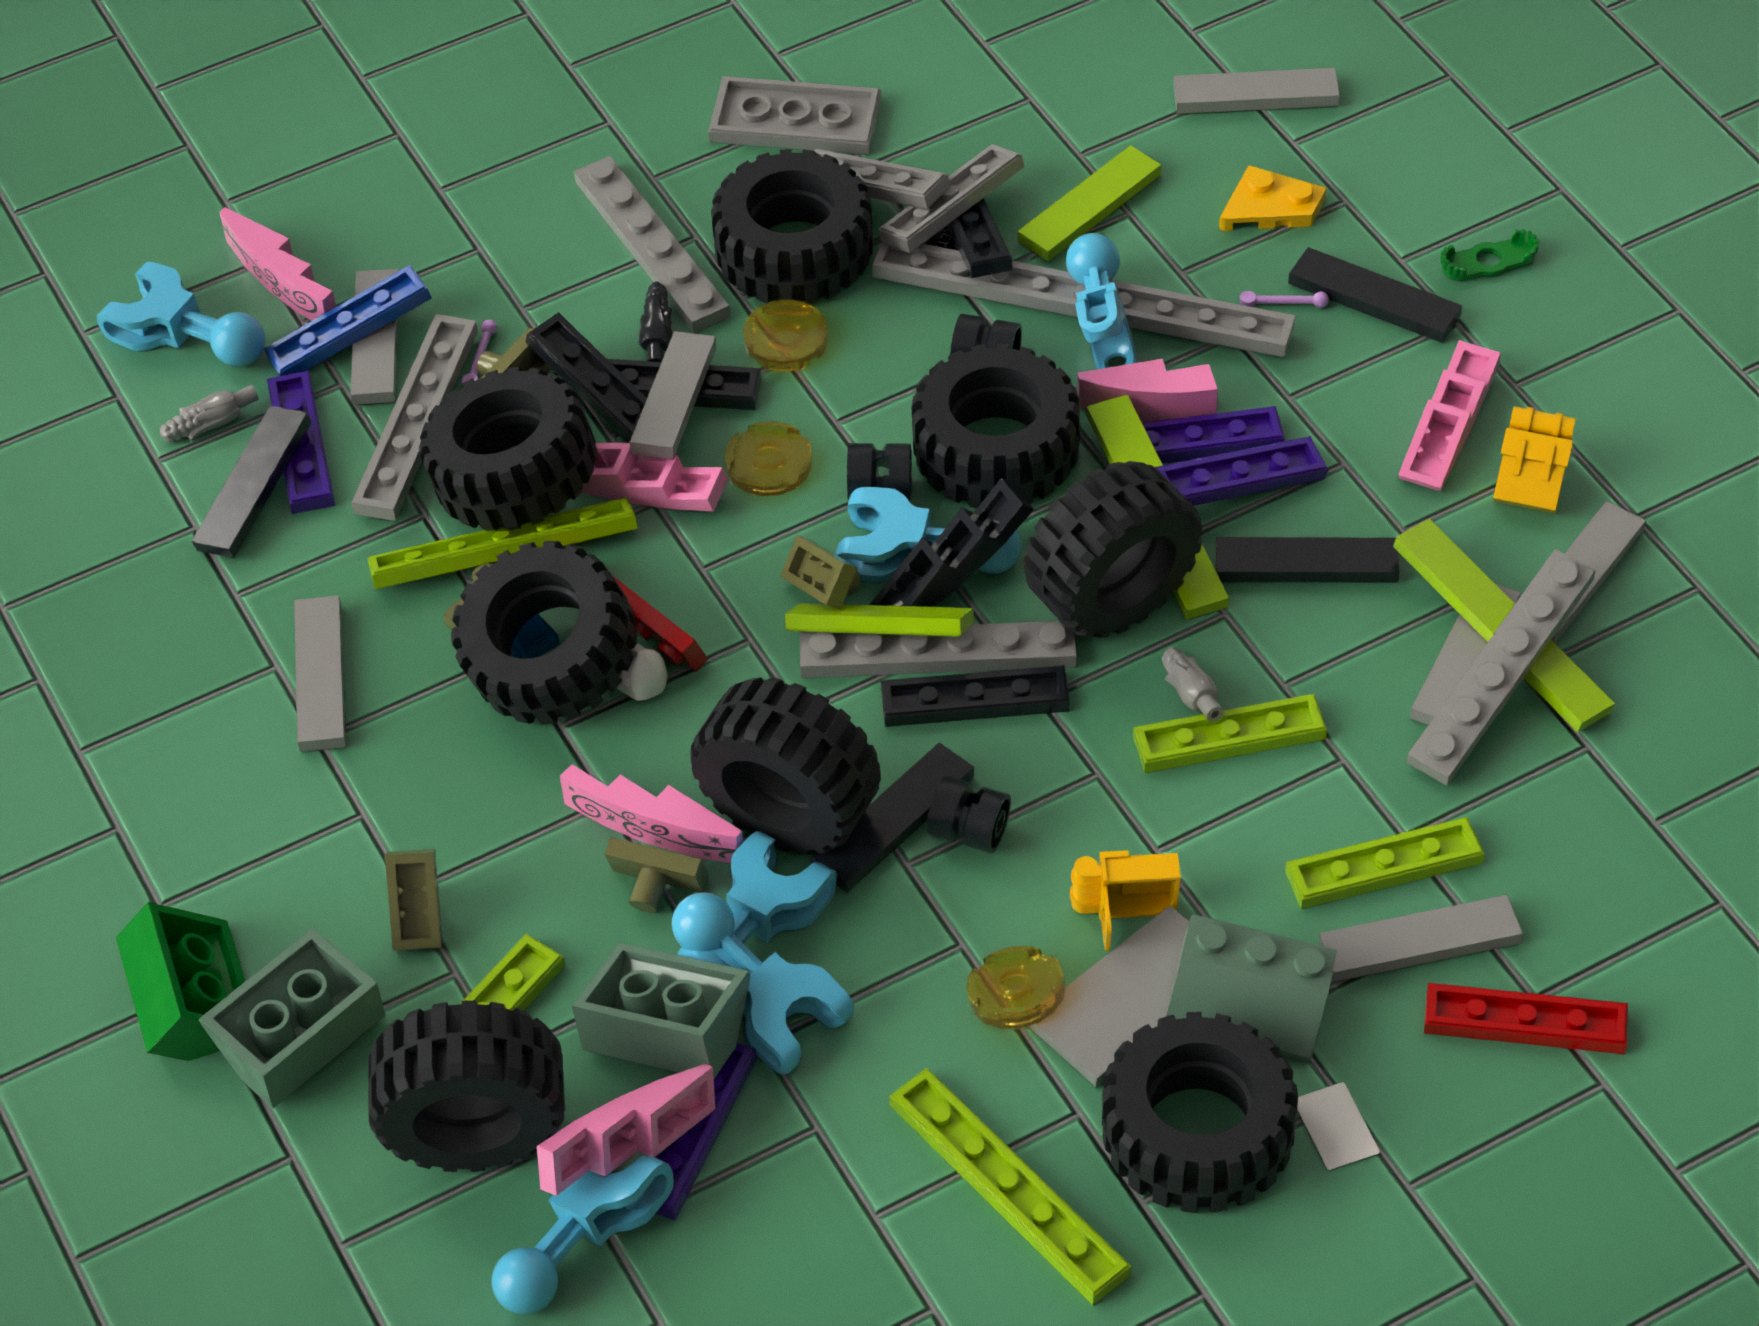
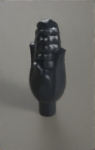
[638,281,673,362]

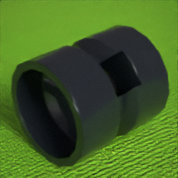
[950,314,1022,355]
[847,443,912,500]
[927,775,1011,854]

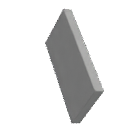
[708,76,882,155]
[1028,906,1189,1088]

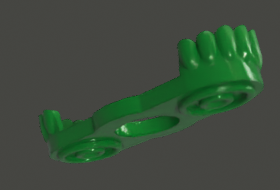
[1441,229,1539,281]

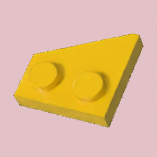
[1219,165,1327,231]

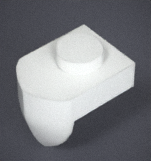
[617,643,668,701]

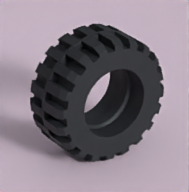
[711,149,873,306]
[911,343,1080,508]
[419,367,597,531]
[1024,461,1203,638]
[451,541,637,725]
[690,677,881,855]
[368,1000,565,1172]
[1102,1012,1298,1213]

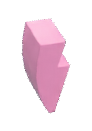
[1077,359,1218,422]

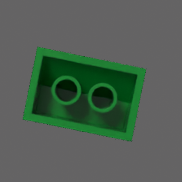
[115,902,245,1061]

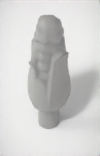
[160,384,259,442]
[1162,647,1224,722]

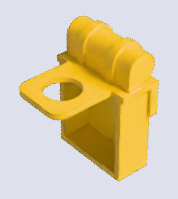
[1493,406,1576,514]
[1069,850,1181,951]

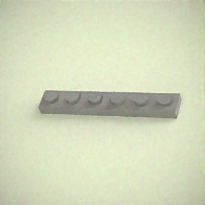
[574,156,730,334]
[351,314,478,521]
[1407,549,1595,786]
[800,621,1076,678]

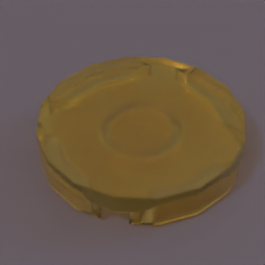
[743,299,828,372]
[725,421,812,496]
[966,946,1066,1029]

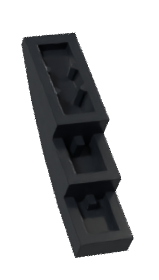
[869,478,1034,607]

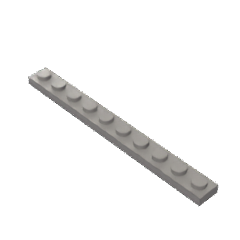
[872,242,1295,358]

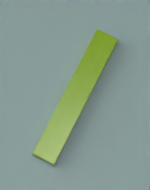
[1086,394,1229,620]
[367,497,638,589]
[1393,519,1615,733]
[889,1068,1132,1305]

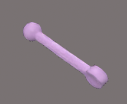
[1239,291,1329,308]
[461,319,498,383]

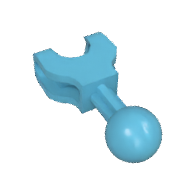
[1066,233,1138,369]
[97,262,265,367]
[835,487,1022,583]
[676,831,837,965]
[672,892,854,1075]
[491,1155,674,1315]

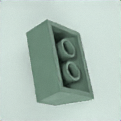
[1166,913,1337,1063]
[199,927,386,1108]
[572,942,750,1078]

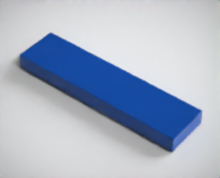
[263,265,432,376]

